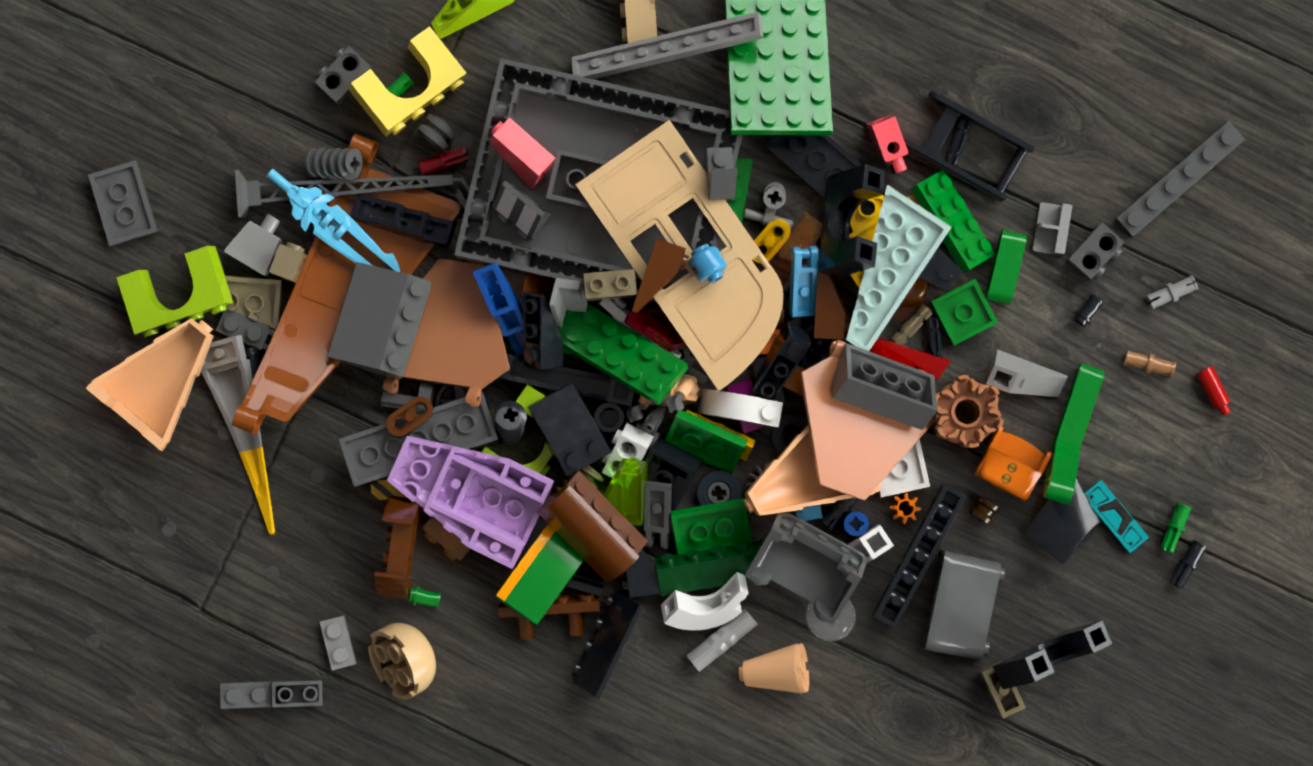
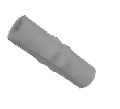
[686,608,758,672]

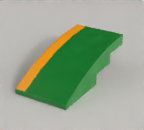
[496,524,584,626]

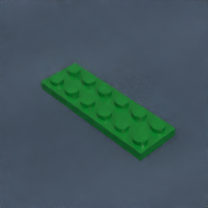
[552,304,689,405]

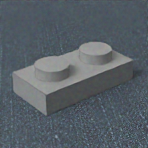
[320,615,357,670]

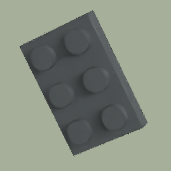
[88,160,158,247]

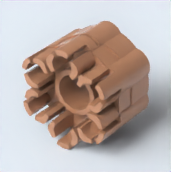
[933,375,1004,449]

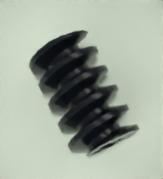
[494,401,527,446]

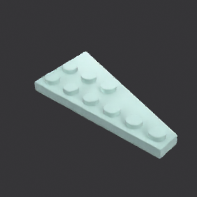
[846,185,951,351]

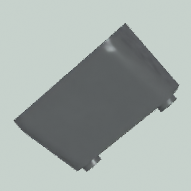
[744,512,867,625]
[921,550,1005,661]

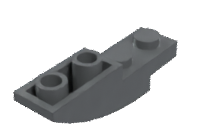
[219,680,323,709]

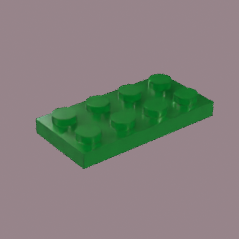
[910,170,996,274]

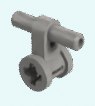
[743,182,793,229]

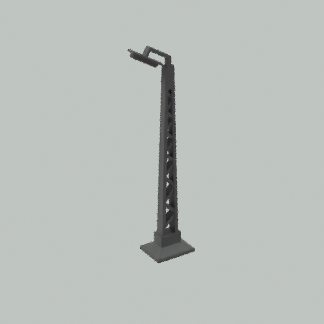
[235,170,470,219]

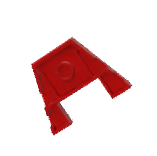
[869,337,951,380]

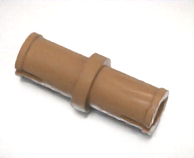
[1123,350,1176,378]

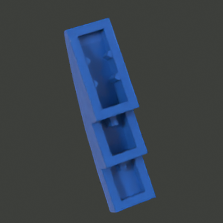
[473,262,524,356]

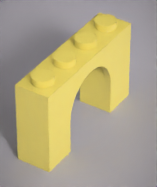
[349,26,466,136]

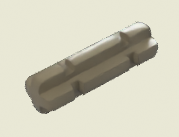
[891,305,932,345]

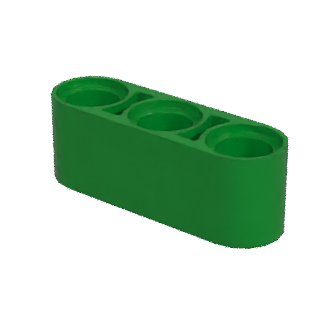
[986,229,1027,305]

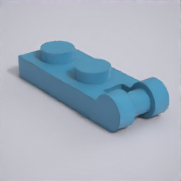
[789,246,819,317]

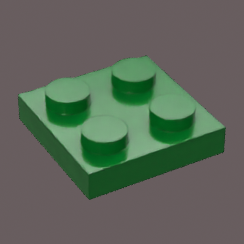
[931,279,998,346]

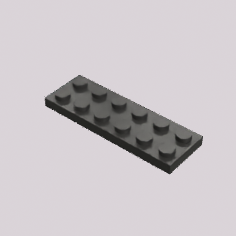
[339,392,498,487]

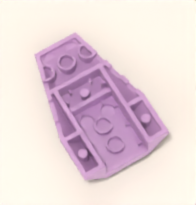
[387,436,554,569]

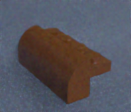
[537,471,648,582]

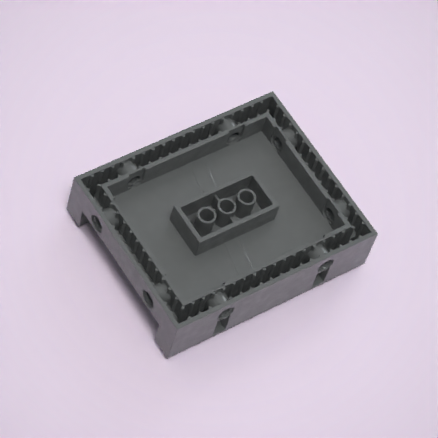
[454,58,742,306]

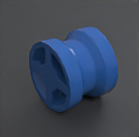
[843,511,869,536]

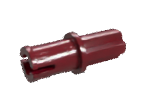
[418,147,469,176]

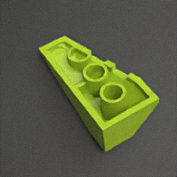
[431,0,515,39]

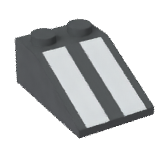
[492,181,553,239]

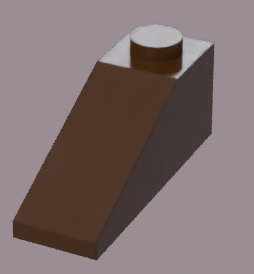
[632,238,689,314]
[814,272,851,342]

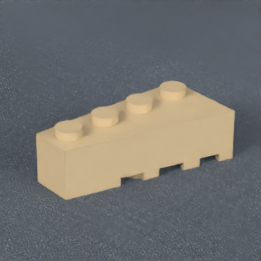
[620,0,657,43]

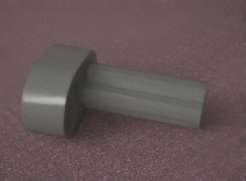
[381,381,436,413]

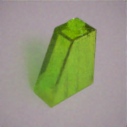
[603,458,647,526]

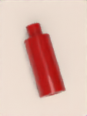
[1196,366,1231,416]

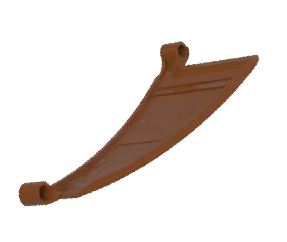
[232,133,461,435]

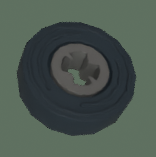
[697,471,741,506]

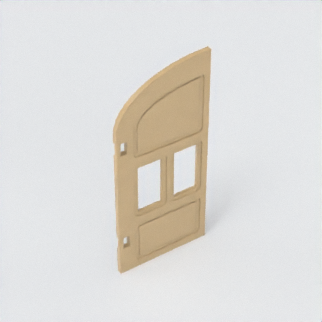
[575,120,783,391]

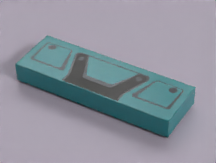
[1084,480,1149,553]

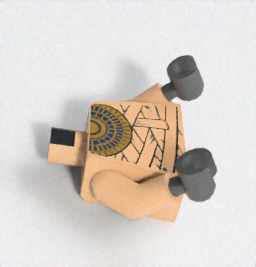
[626,374,702,423]

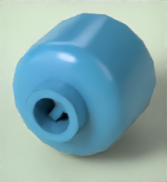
[689,244,727,284]

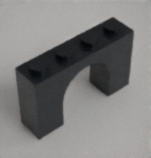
[818,164,885,278]
[993,621,1112,689]

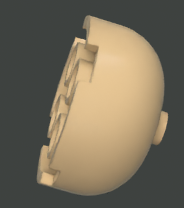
[368,623,436,700]

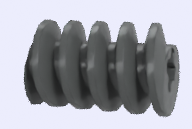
[306,148,363,180]

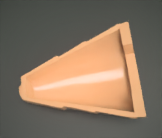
[86,318,214,451]
[743,424,882,516]

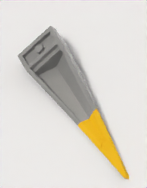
[201,335,275,535]

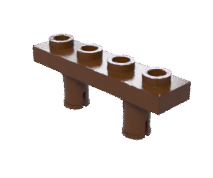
[498,593,600,640]

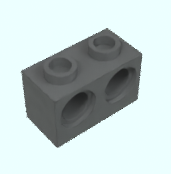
[315,46,373,105]
[1066,222,1124,281]

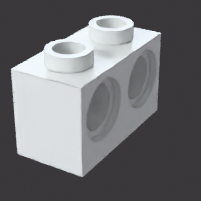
[602,423,654,486]

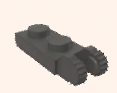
[216,309,275,350]
[644,481,672,550]

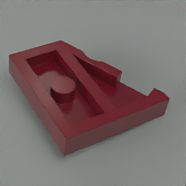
[624,307,688,352]

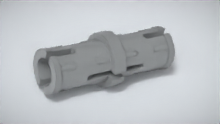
[1146,275,1198,310]

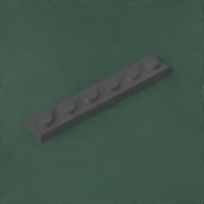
[1116,121,1245,237]

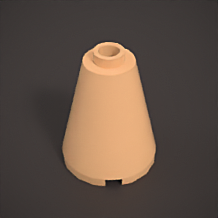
[739,643,809,694]

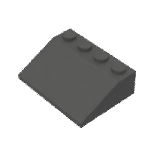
[327,262,432,380]

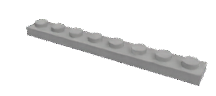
[572,12,764,79]

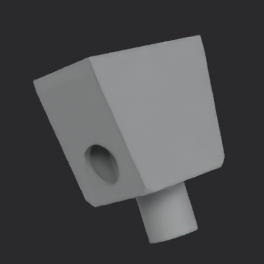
[224,214,282,278]

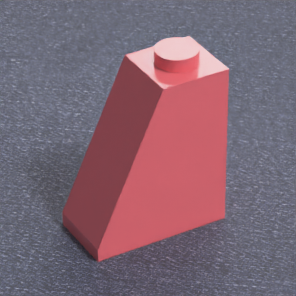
[490,117,555,190]

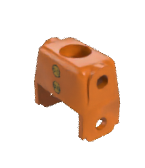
[974,427,1052,501]

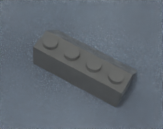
[832,343,937,430]

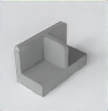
[1032,202,1073,256]

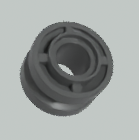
[417,114,457,151]

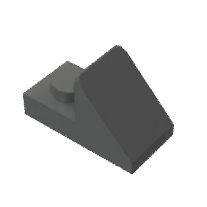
[705,147,737,200]

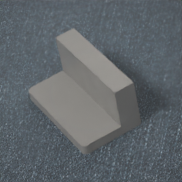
[549,278,588,327]

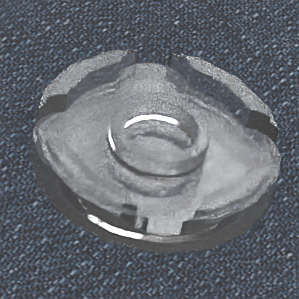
[806,600,856,641]

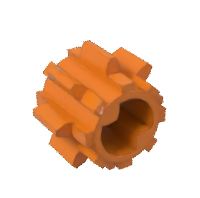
[889,493,921,524]

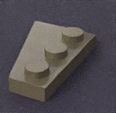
[225,276,282,329]

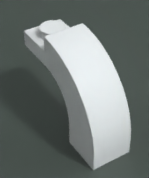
[697,389,783,427]
[661,572,748,630]

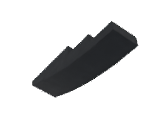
[350,194,457,247]

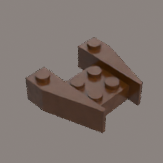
[374,496,422,599]

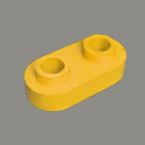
[753,219,791,263]

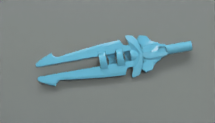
[267,169,400,272]

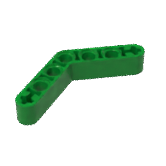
[1043,363,1105,505]

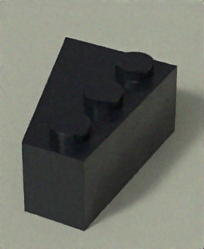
[918,248,963,291]

